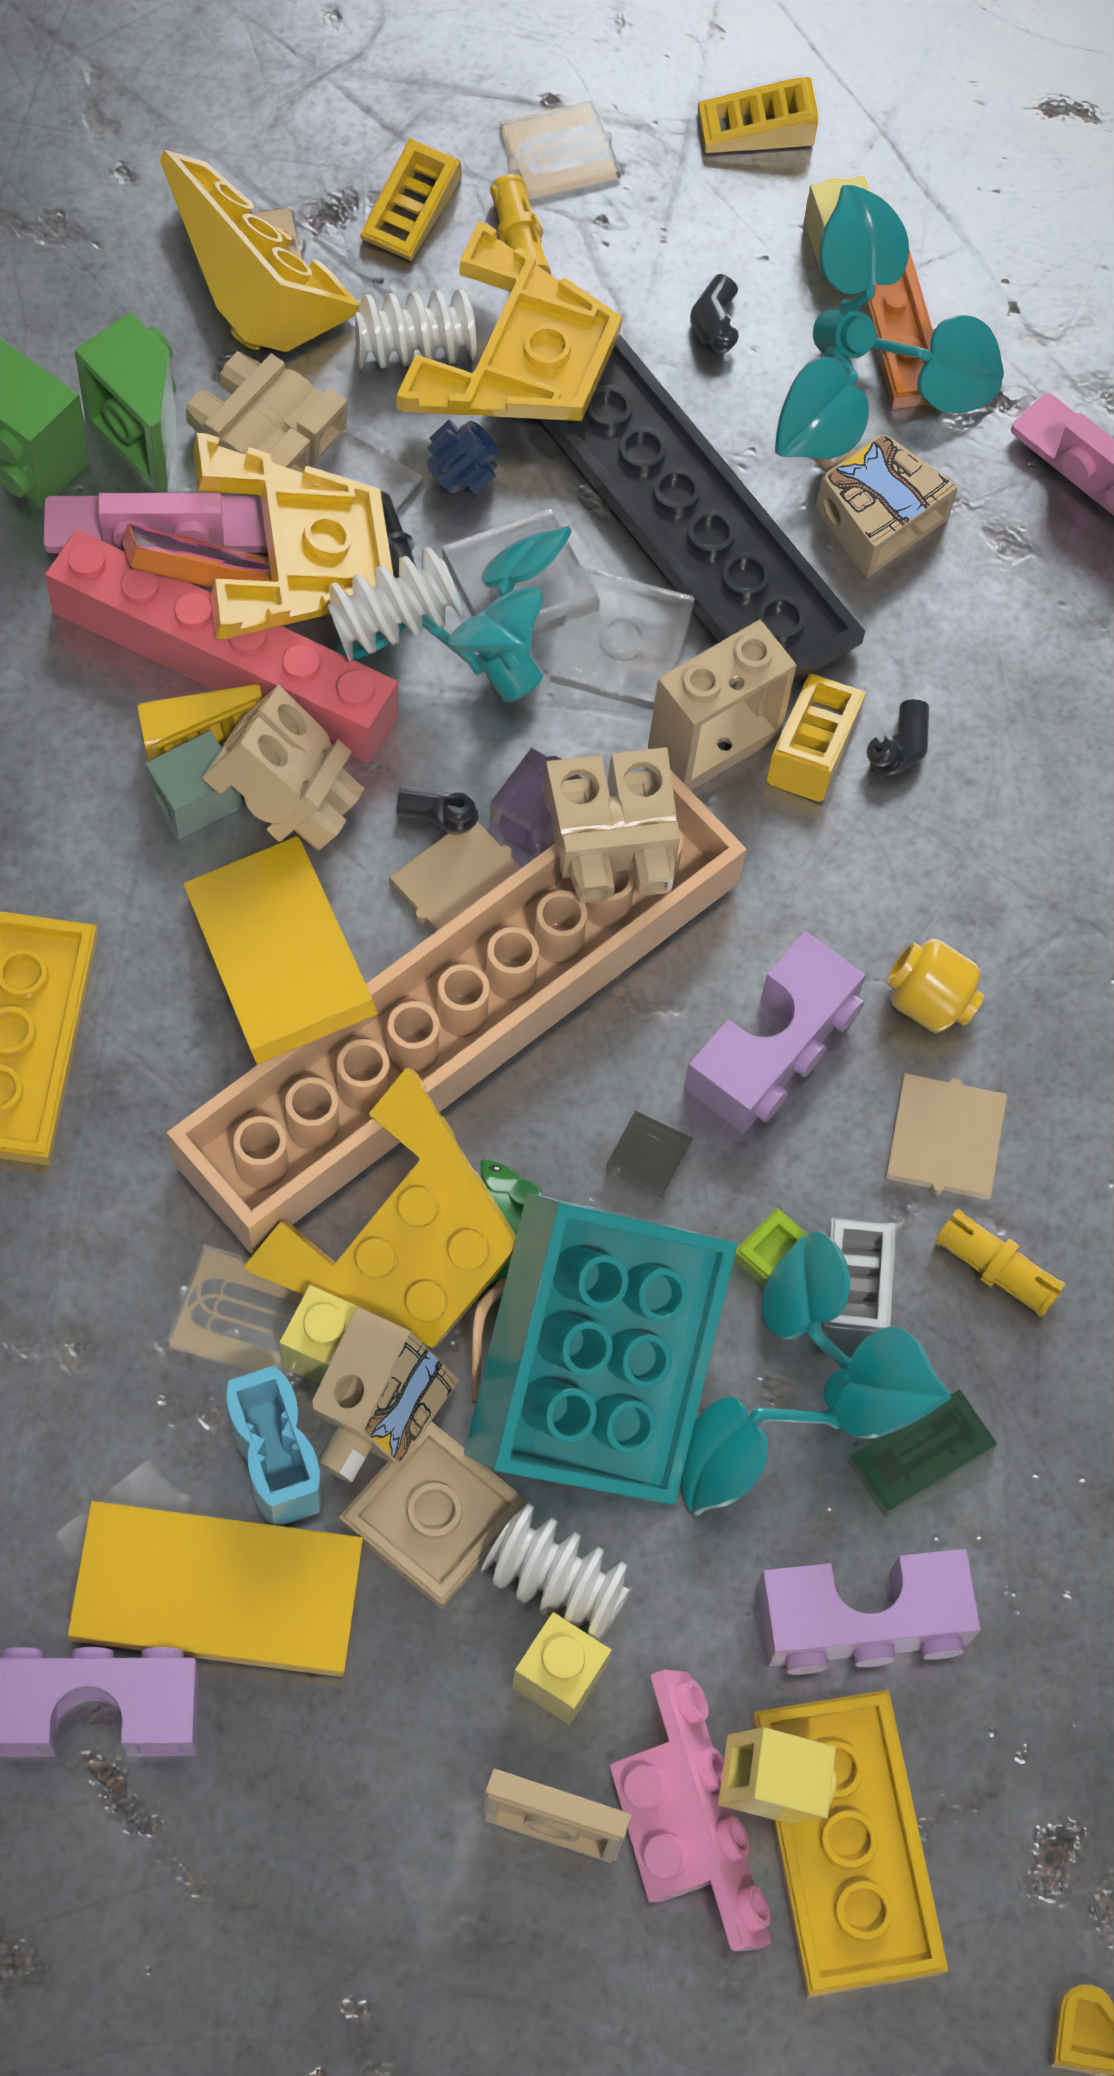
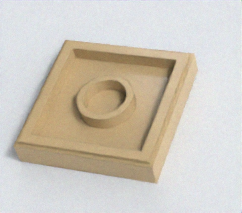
[339,1421,530,1610]
[482,1768,632,1864]

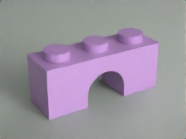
[683,930,866,1134]
[756,1549,980,1675]
[0,1647,199,1757]

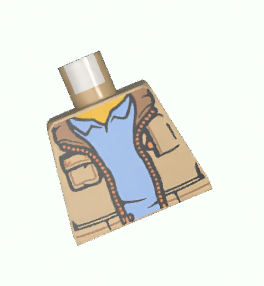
[813,435,958,578]
[312,1307,459,1483]

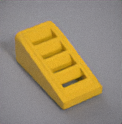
[697,77,819,153]
[360,138,462,261]
[767,674,866,802]
[137,684,262,762]

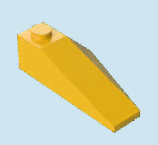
[159,150,360,352]

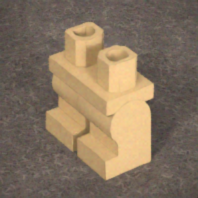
[186,351,348,473]
[202,684,365,851]
[543,747,681,903]

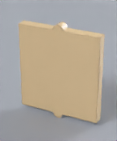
[389,821,521,932]
[885,1073,1007,1200]

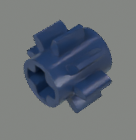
[426,419,499,495]

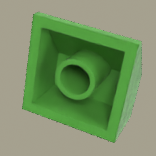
[74,312,177,493]
[0,338,90,509]

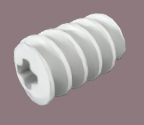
[355,289,477,370]
[327,547,465,662]
[481,1503,634,1642]

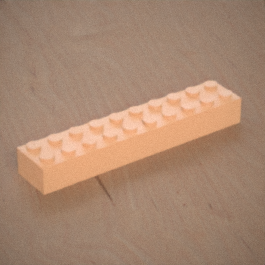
[166,770,747,1256]

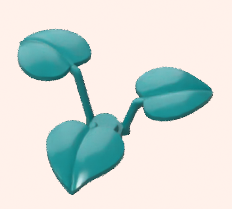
[775,185,1004,459]
[330,525,572,702]
[681,1231,951,1516]

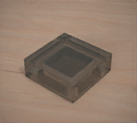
[606,1110,693,1199]

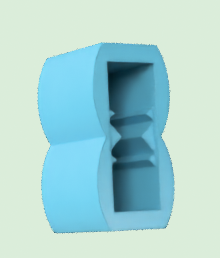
[226,1366,322,1526]

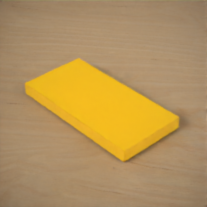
[183,835,378,1065]
[0,911,99,1166]
[68,1501,363,1677]
[752,1690,949,1998]

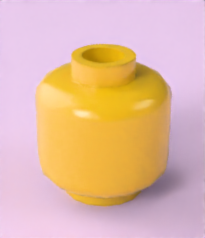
[886,939,984,1033]

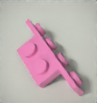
[1011,393,1114,515]
[43,493,268,553]
[609,1669,771,1951]

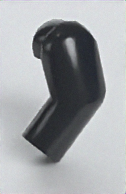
[690,274,739,354]
[866,699,930,776]
[396,786,479,835]

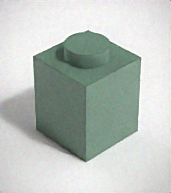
[145,730,244,840]

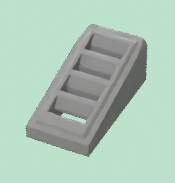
[820,1218,896,1357]

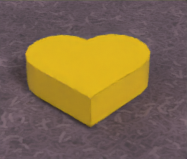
[1050,1985,1114,2076]

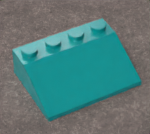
[464,1192,738,1505]

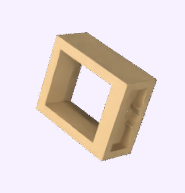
[647,619,797,790]

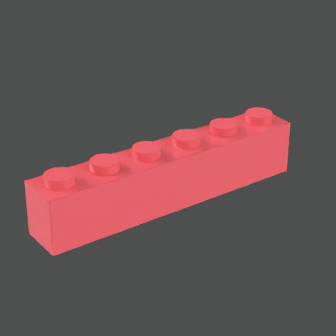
[45,529,398,764]

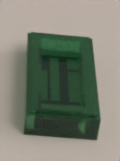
[848,1389,997,1518]

